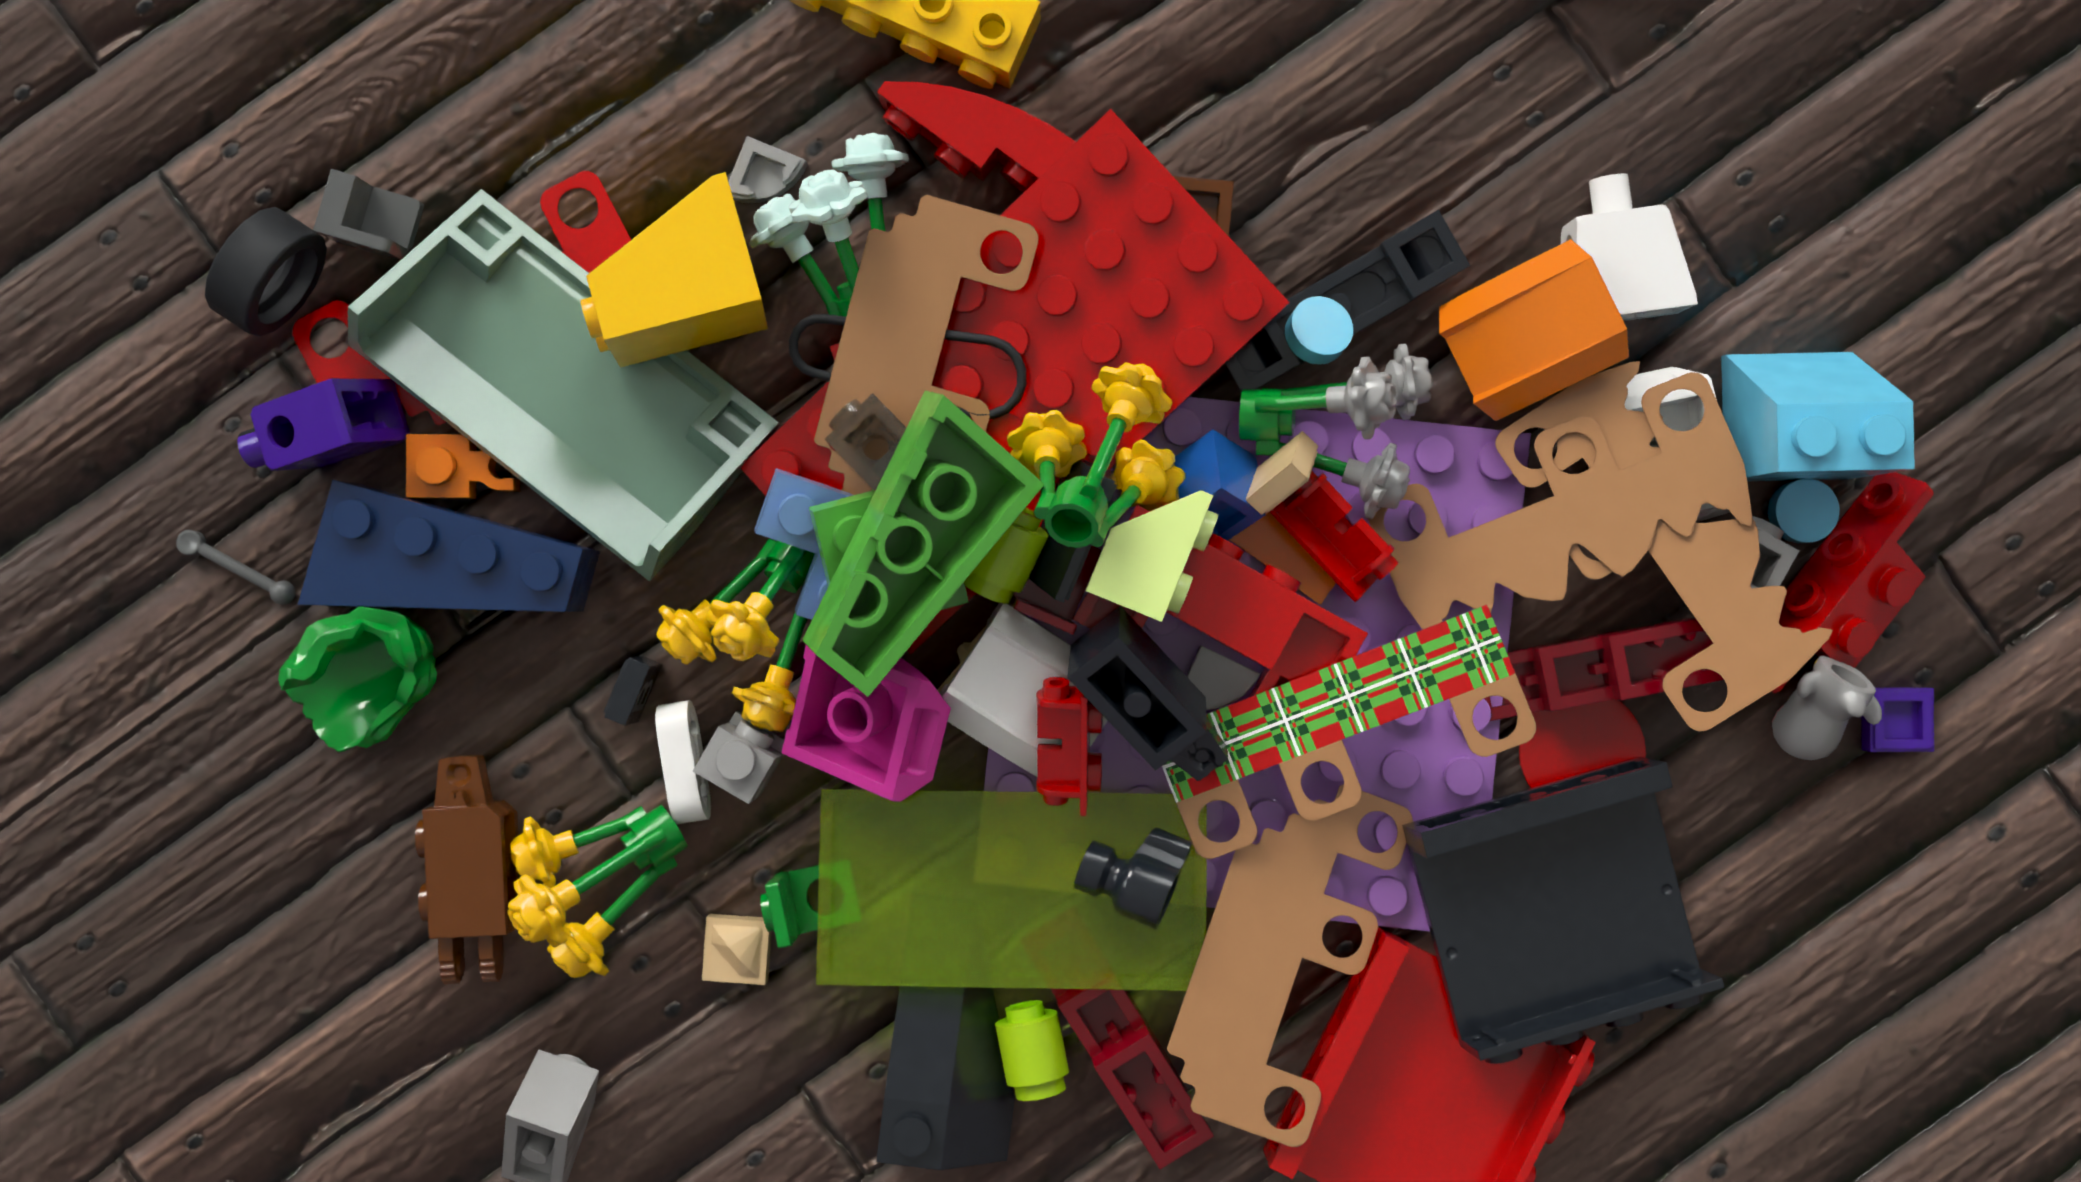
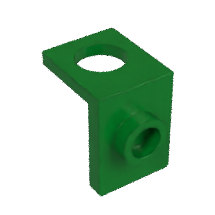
[760,858,863,949]

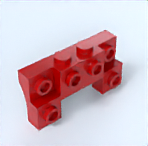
[1073,505,1368,698]

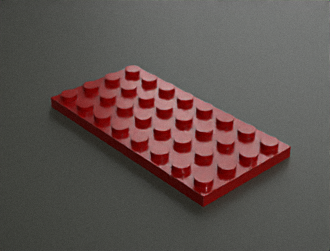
[740,109,1290,654]

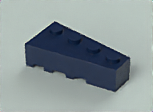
[298,480,600,612]

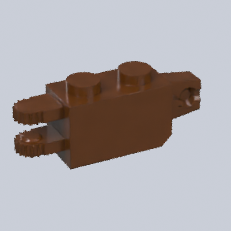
[415,755,521,984]

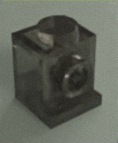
[825,393,906,492]

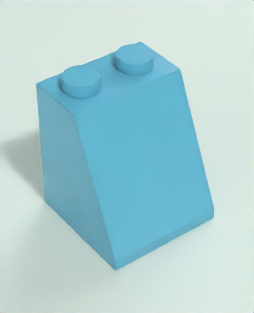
[1721,352,1915,481]

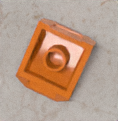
[1439,239,1629,421]

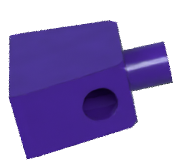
[237,378,410,471]

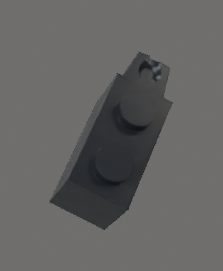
[1067,606,1228,781]

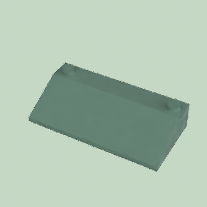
[348,189,779,582]

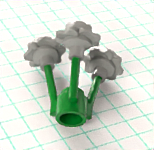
[1239,344,1433,520]

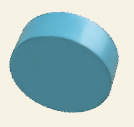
[1285,296,1353,364]
[1768,479,1840,543]

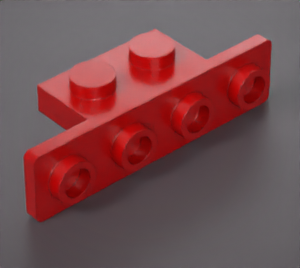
[1771,472,1934,693]

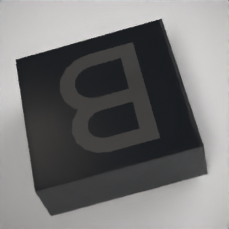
[603,656,663,726]

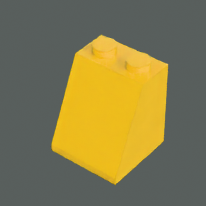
[580,172,768,368]

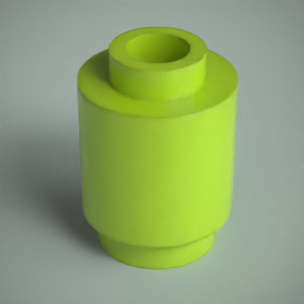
[963,507,1049,604]
[995,1000,1069,1101]

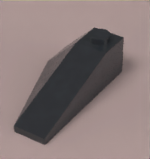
[876,892,1015,1170]

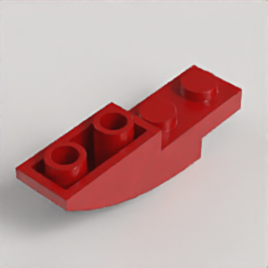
[877,81,1076,192]

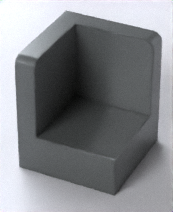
[313,169,424,261]

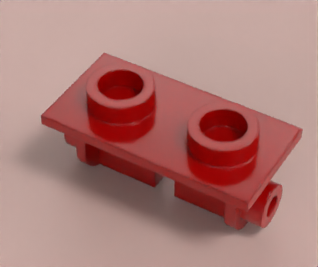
[1270,471,1399,602]
[1036,677,1103,817]

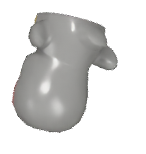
[1772,656,1882,760]

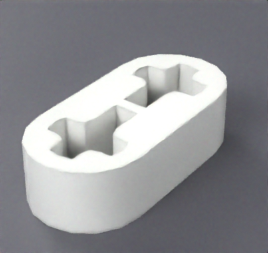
[655,700,711,824]

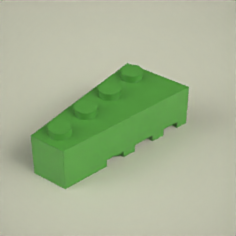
[802,390,1045,697]

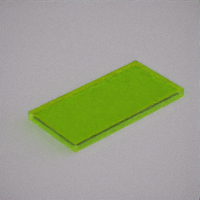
[816,789,1207,991]

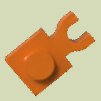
[406,434,520,499]

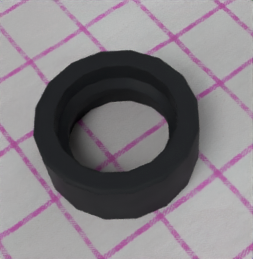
[204,207,327,337]

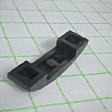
[1225,210,1471,392]

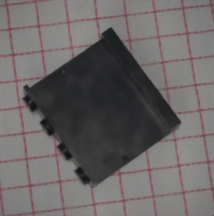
[1402,757,1725,1064]

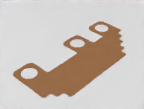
[814,195,1039,495]
[1167,784,1413,1147]

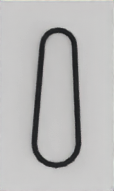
[789,314,1026,419]

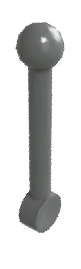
[176,530,296,605]

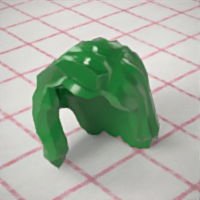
[278,606,437,753]

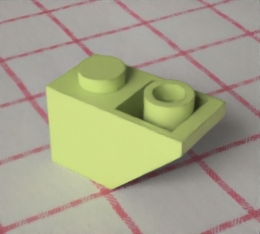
[1085,490,1219,622]

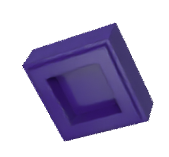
[1861,687,1934,752]

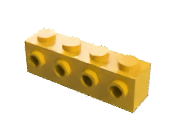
[789,0,1041,89]

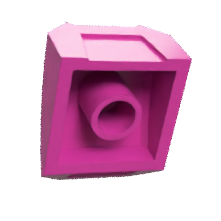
[781,645,951,802]

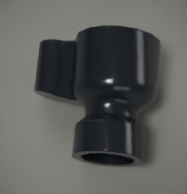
[1074,827,1193,930]

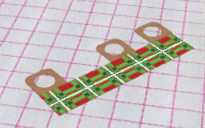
[1162,605,1536,859]

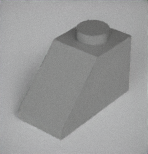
[501,1050,599,1182]

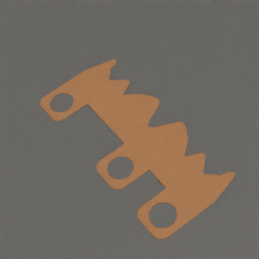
[1495,361,1833,731]
[1368,372,1752,629]

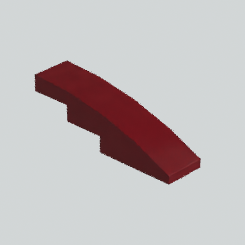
[1484,617,1724,721]
[1021,905,1214,1170]

